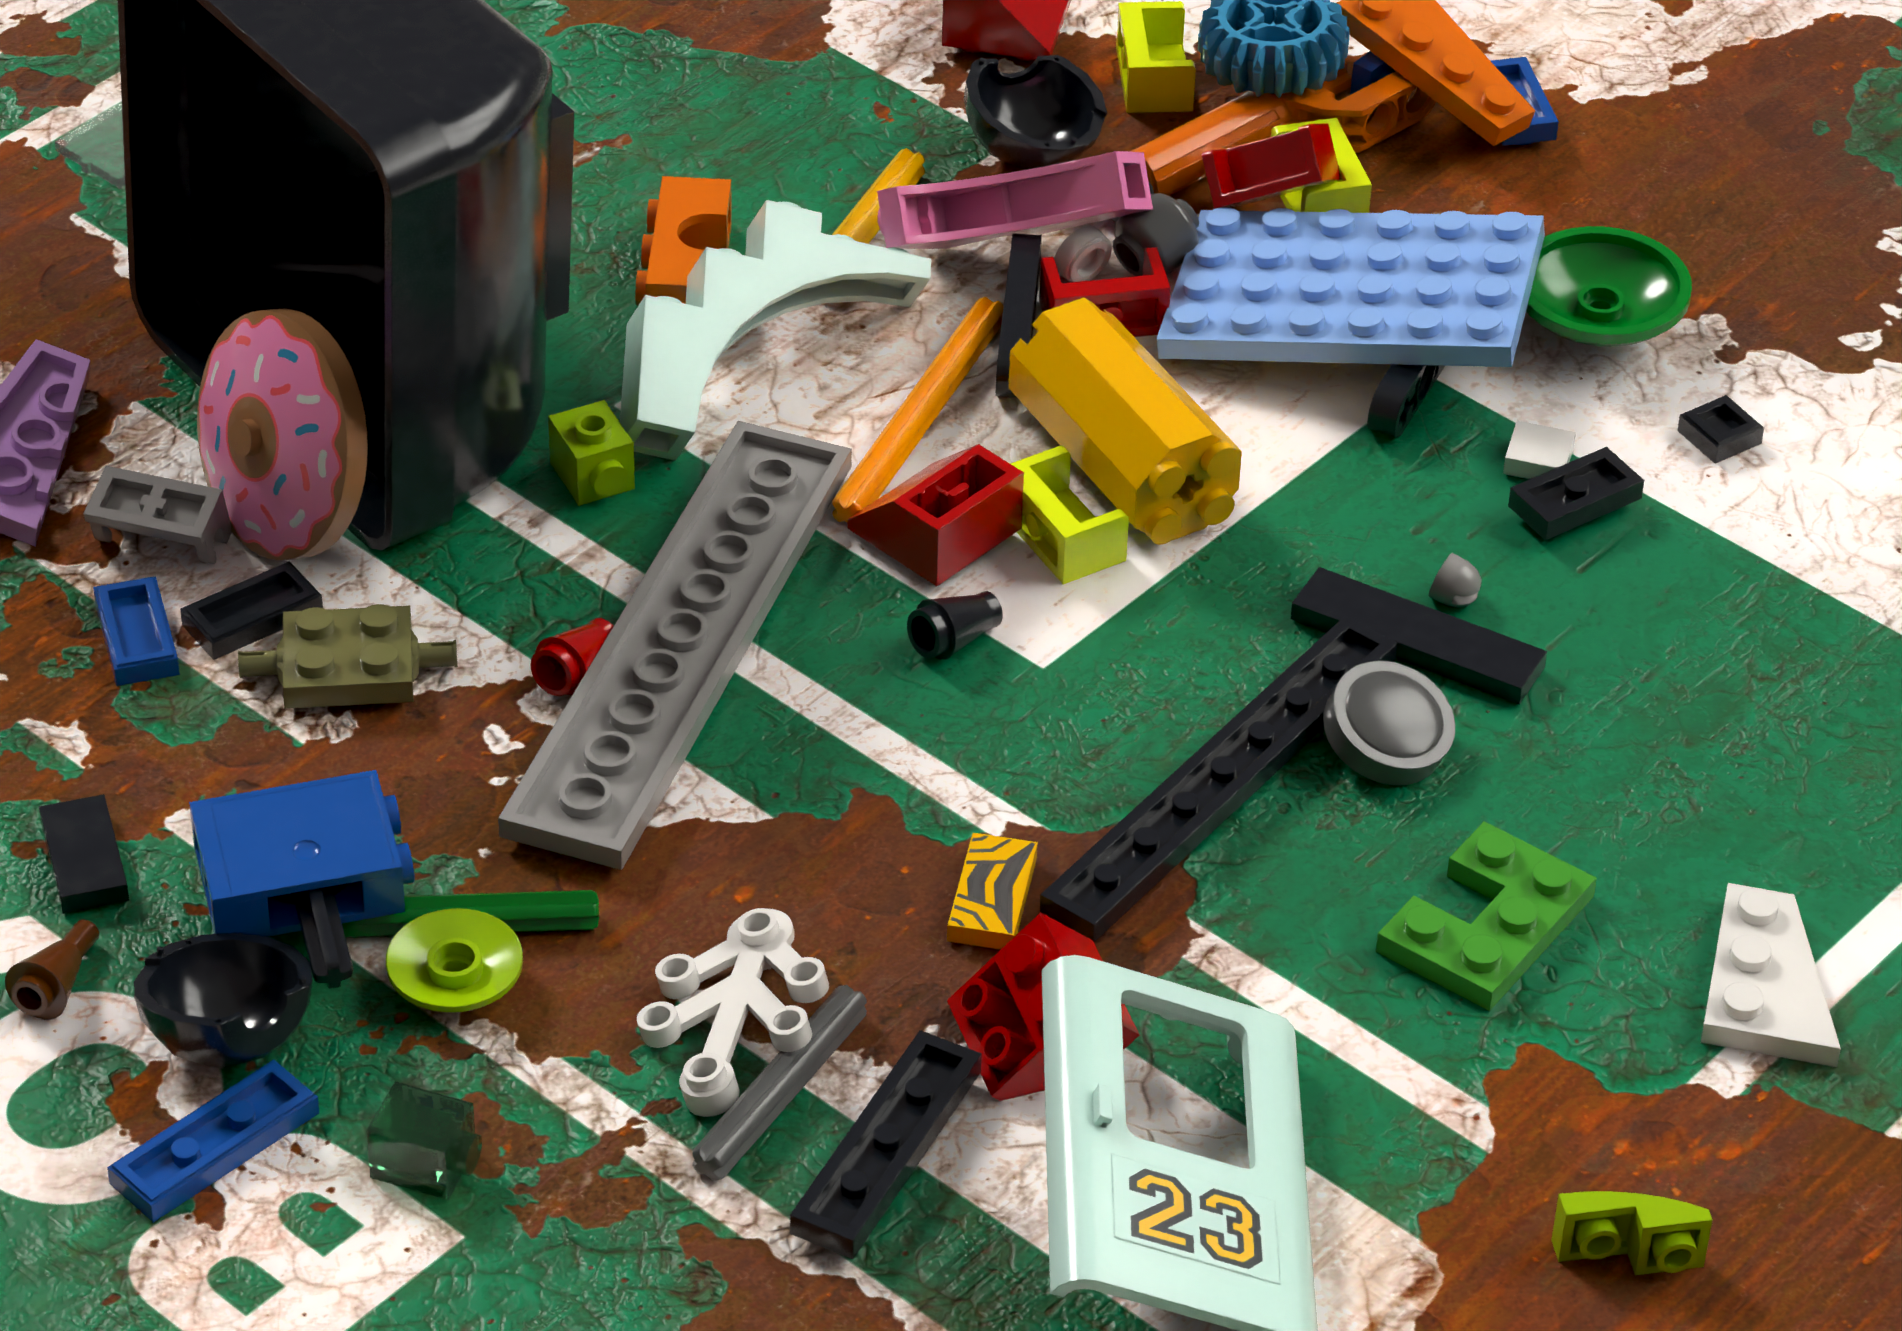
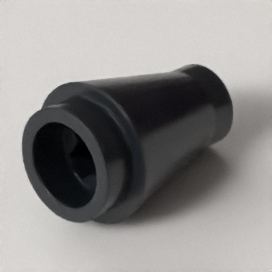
[907,591,1003,660]

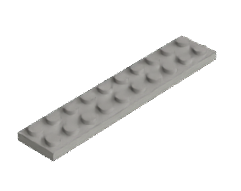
[498,421,852,870]

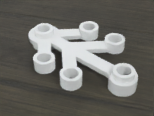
[637,908,829,1117]

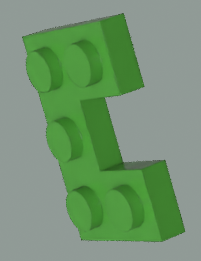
[1376,821,1597,1011]

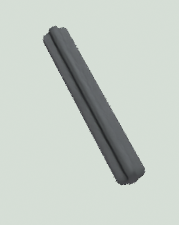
[692,985,867,1181]

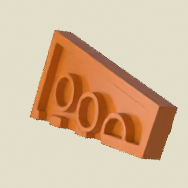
[1337,0,1535,146]

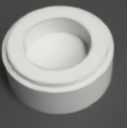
[1054,225,1112,282]

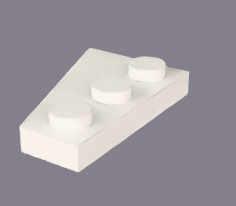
[1701,883,1841,1067]

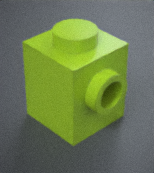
[548,400,635,506]

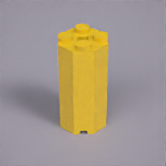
[1009,298,1242,545]

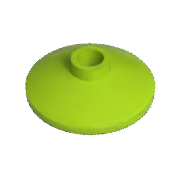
[386,908,523,1012]

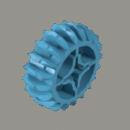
[1198,0,1350,98]

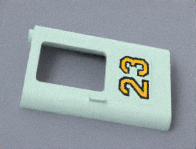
[1042,955,1318,1331]

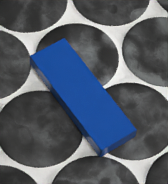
[107,1059,319,1222]

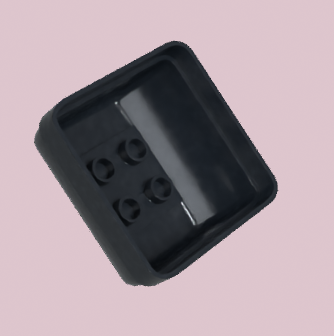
[117,0,574,551]

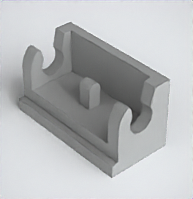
[83,466,232,564]

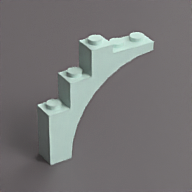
[620,200,931,461]

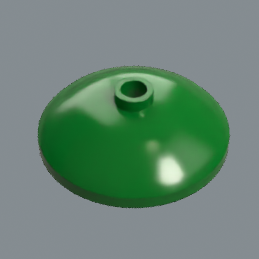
[1526,226,1692,347]

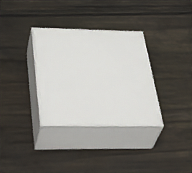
[1503,420,1576,479]

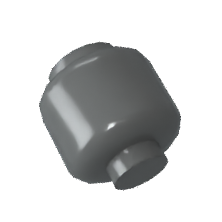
[1112,193,1199,276]

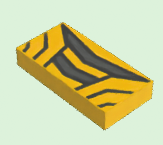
[947,833,1038,950]

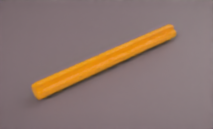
[832,297,1004,522]

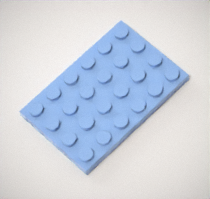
[1156,207,1545,367]

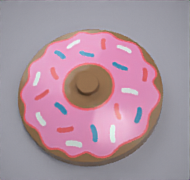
[197,309,368,560]

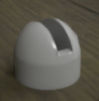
[1428,553,1482,608]

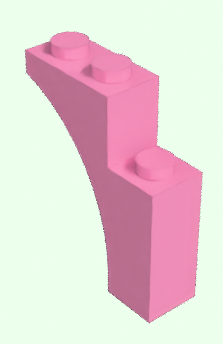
[877,151,1153,249]

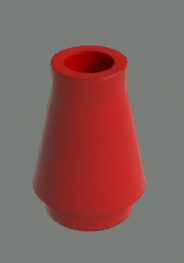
[530,618,614,696]

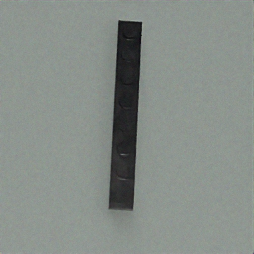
[1039,616,1397,942]

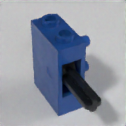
[189,770,415,989]

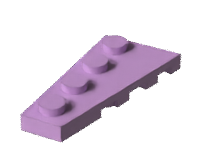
[0,339,90,546]

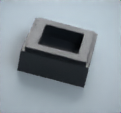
[1677,395,1764,464]

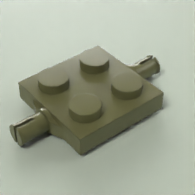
[238,604,458,709]

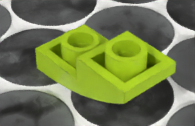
[1551,1191,1713,1275]

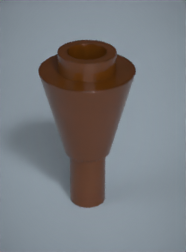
[5,920,99,1020]

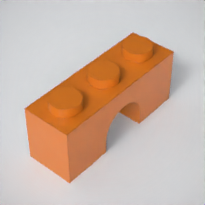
[635,176,732,306]

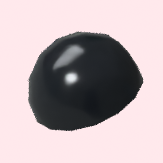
[964,55,1108,170]
[134,932,313,1069]

